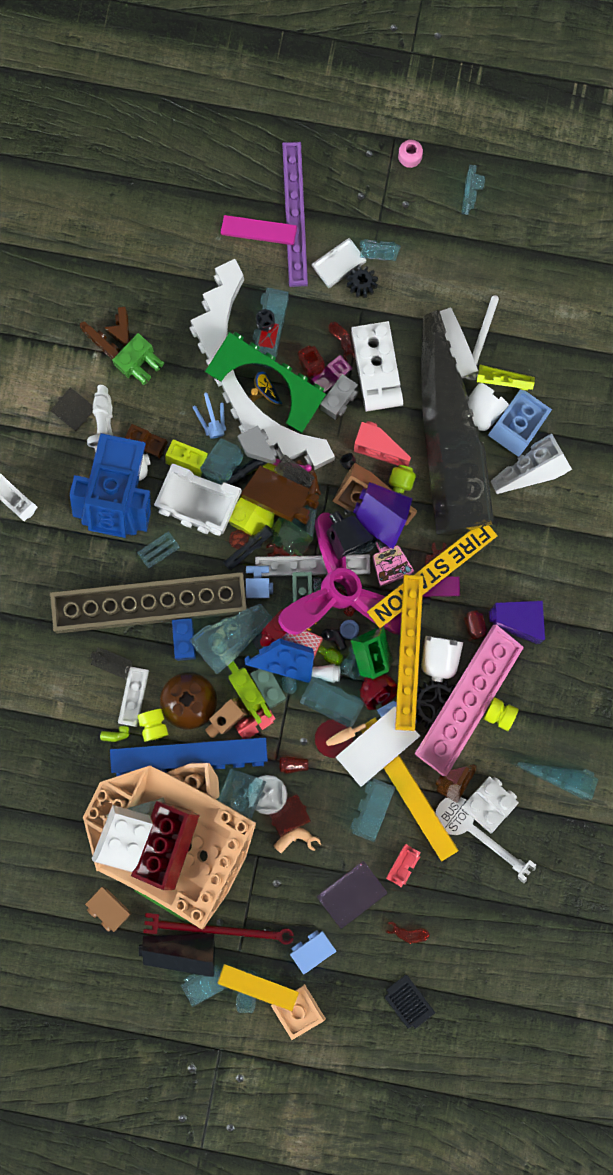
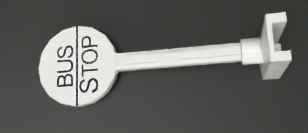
[436,797,536,883]

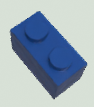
[172,618,196,661]

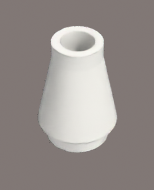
[312,664,341,683]

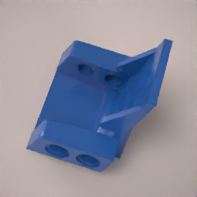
[70,433,151,538]

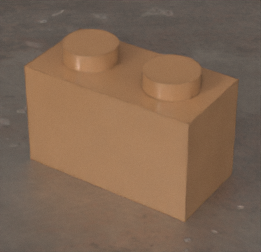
[85,886,132,932]

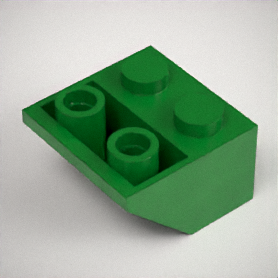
[351,626,393,679]

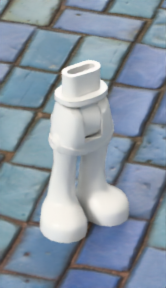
[87,385,113,452]

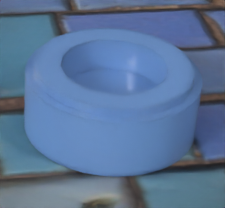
[340,620,359,640]

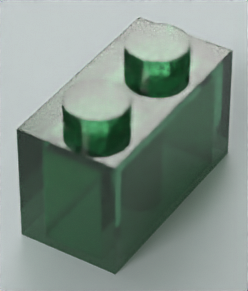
[271,517,314,557]

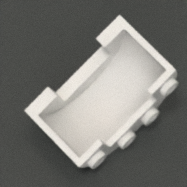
[154,463,242,536]

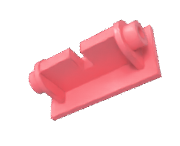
[235,706,276,739]
[386,844,421,887]

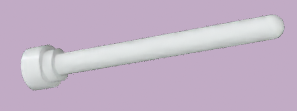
[464,295,499,380]

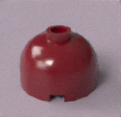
[360,674,397,710]

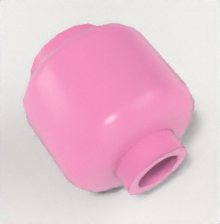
[398,140,423,168]

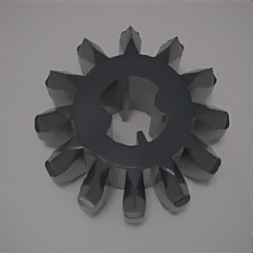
[346,266,378,298]

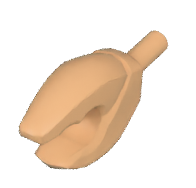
[326,723,366,746]

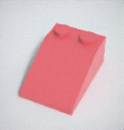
[354,421,411,467]

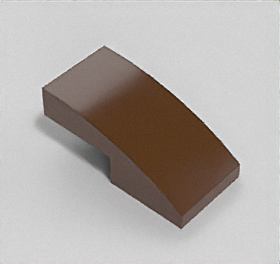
[125,424,168,458]

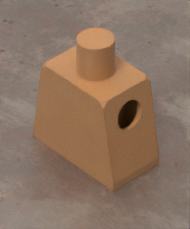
[205,698,249,738]

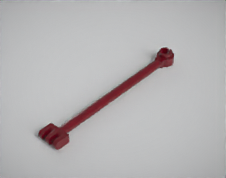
[143,913,294,945]

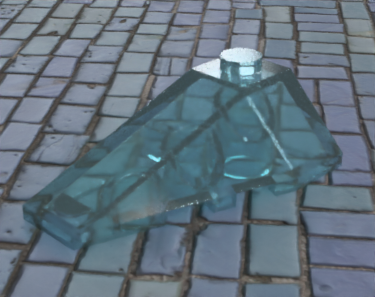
[190,604,273,674]
[515,762,598,801]

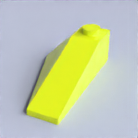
[229,463,284,540]

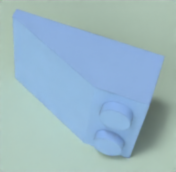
[488,389,552,457]

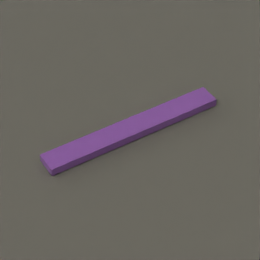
[283,142,308,287]

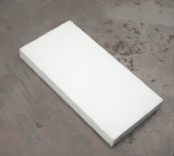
[336,706,420,787]

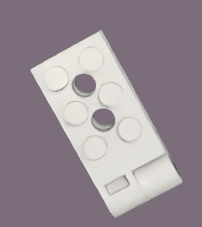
[351,321,403,412]

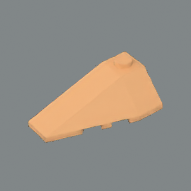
[166,763,220,799]

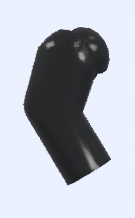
[321,628,347,651]

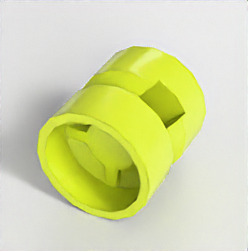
[483,697,519,731]
[137,709,169,742]

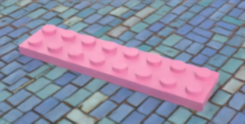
[415,625,524,776]

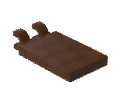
[241,466,319,524]

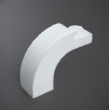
[0,473,38,521]

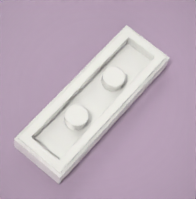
[118,667,149,727]

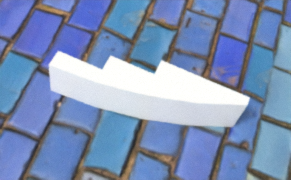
[433,308,478,379]

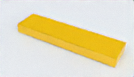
[217,964,299,1011]

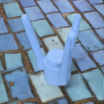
[193,392,226,439]

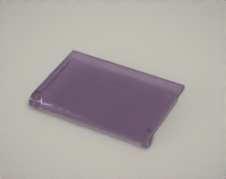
[317,861,387,929]

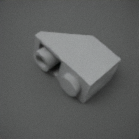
[237,425,278,464]

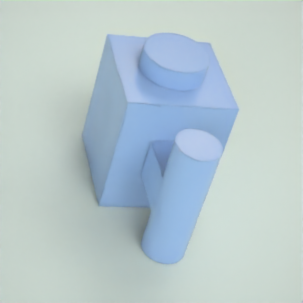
[246,565,273,599]

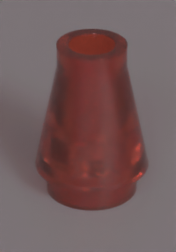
[279,755,308,774]

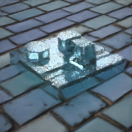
[461,165,485,215]
[218,769,266,818]

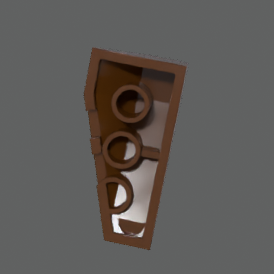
[436,764,477,803]

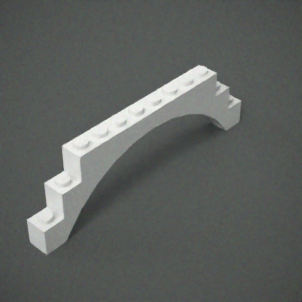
[189,259,335,470]

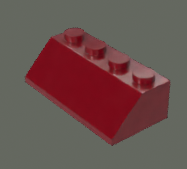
[131,801,200,890]

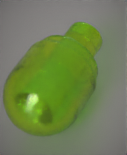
[317,645,343,666]

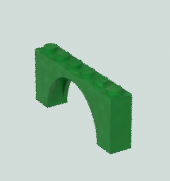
[205,331,326,433]

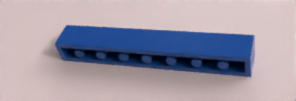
[110,738,268,776]

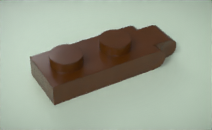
[80,322,120,360]

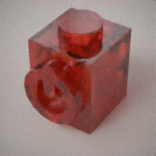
[298,345,325,377]

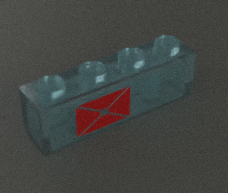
[252,288,289,368]

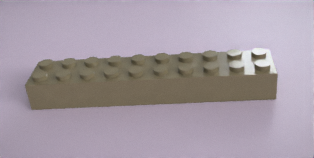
[50,572,248,634]

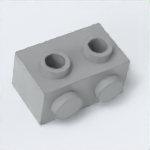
[320,374,358,420]

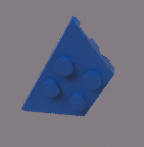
[244,638,314,683]

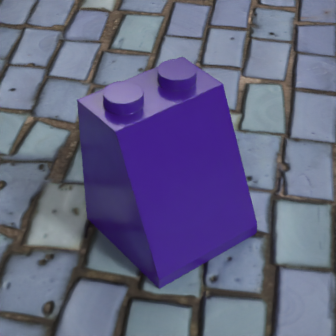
[353,482,412,549]
[489,601,545,644]

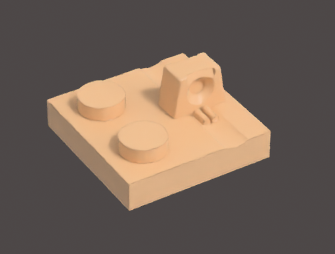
[271,985,326,1040]

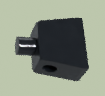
[327,511,373,559]

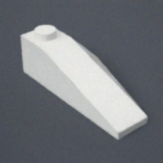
[491,434,572,494]

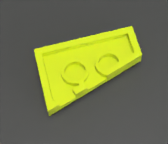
[477,365,535,390]

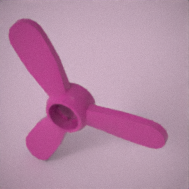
[279,513,401,635]

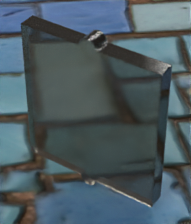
[50,387,93,432]

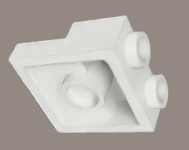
[461,776,519,834]

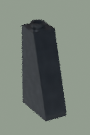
[139,934,215,977]

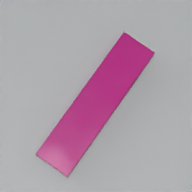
[221,215,297,245]

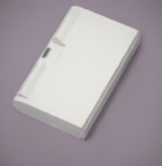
[312,238,366,288]

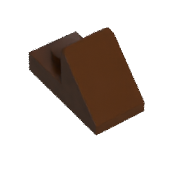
[105,307,130,347]

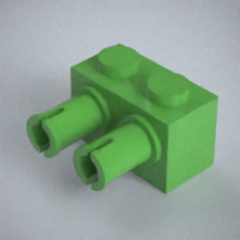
[112,333,164,385]

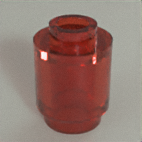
[464,610,487,640]

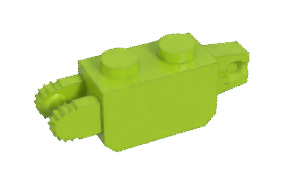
[227,661,272,724]

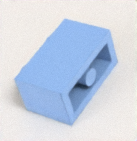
[290,930,336,975]

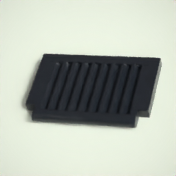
[384,974,435,1029]

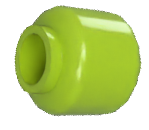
[388,464,416,494]

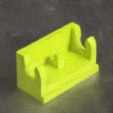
[165,439,208,477]

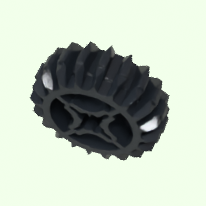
[416,679,455,729]

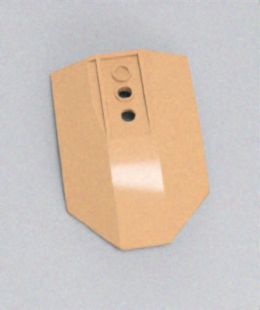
[83,766,256,929]

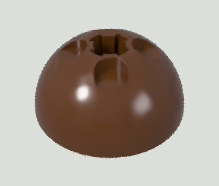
[160,672,217,730]

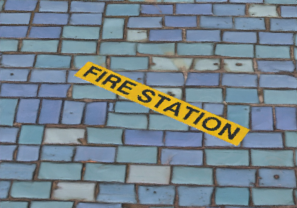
[367,520,497,628]

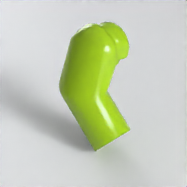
[100,726,129,742]

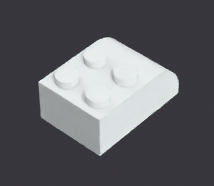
[92,805,153,872]

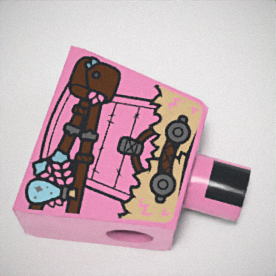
[373,541,414,588]

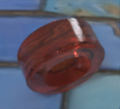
[229,530,248,550]

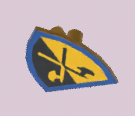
[249,372,283,405]

